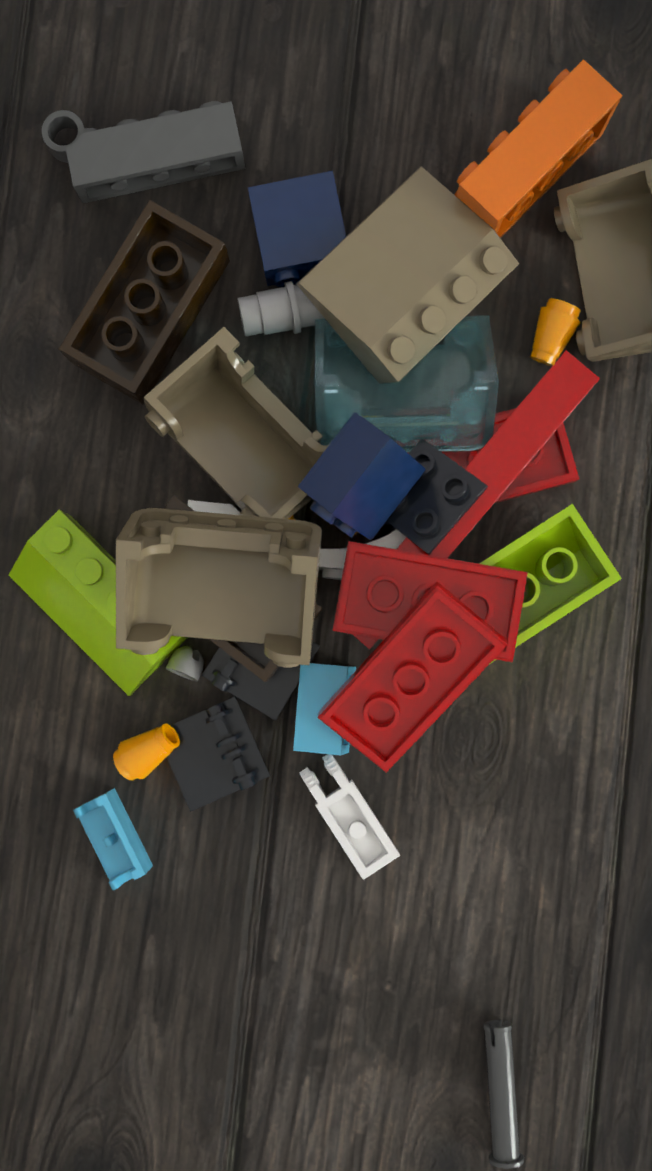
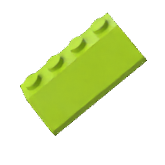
[479,504,622,664]
[9,509,188,696]

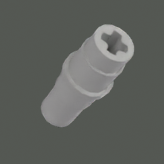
[237,281,327,337]

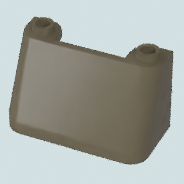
[554,159,652,362]
[144,327,330,519]
[116,508,322,668]

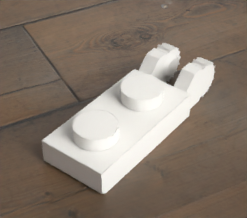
[299,754,400,880]

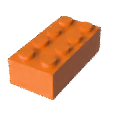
[454,59,623,238]

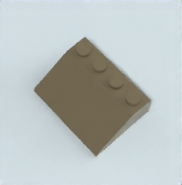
[296,166,519,384]

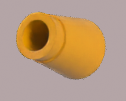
[530,298,581,366]
[113,724,180,780]

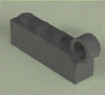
[42,101,246,203]

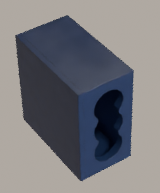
[248,171,346,287]
[298,412,426,540]

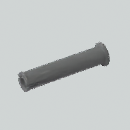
[483,1020,525,1169]

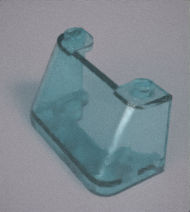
[315,315,499,452]

